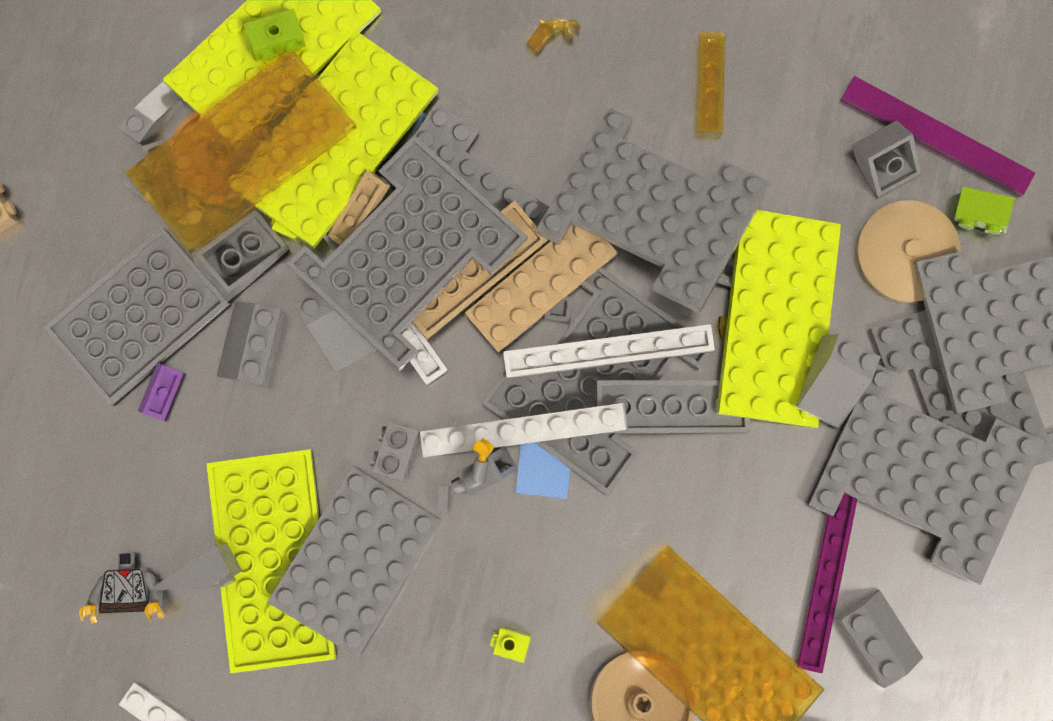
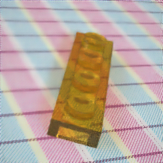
[696,32,726,135]

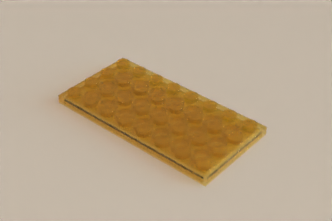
[125,51,357,254]
[597,545,825,721]

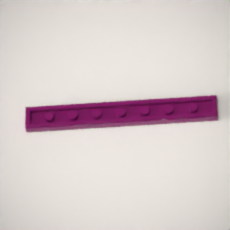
[841,76,1035,196]
[795,493,858,674]

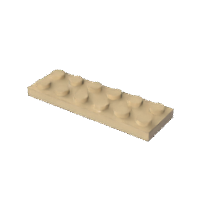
[412,200,548,339]
[465,224,618,354]

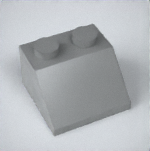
[852,120,922,197]

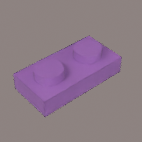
[138,363,183,421]

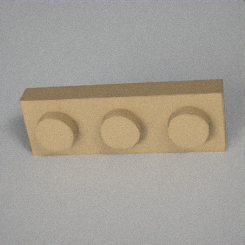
[327,170,390,245]

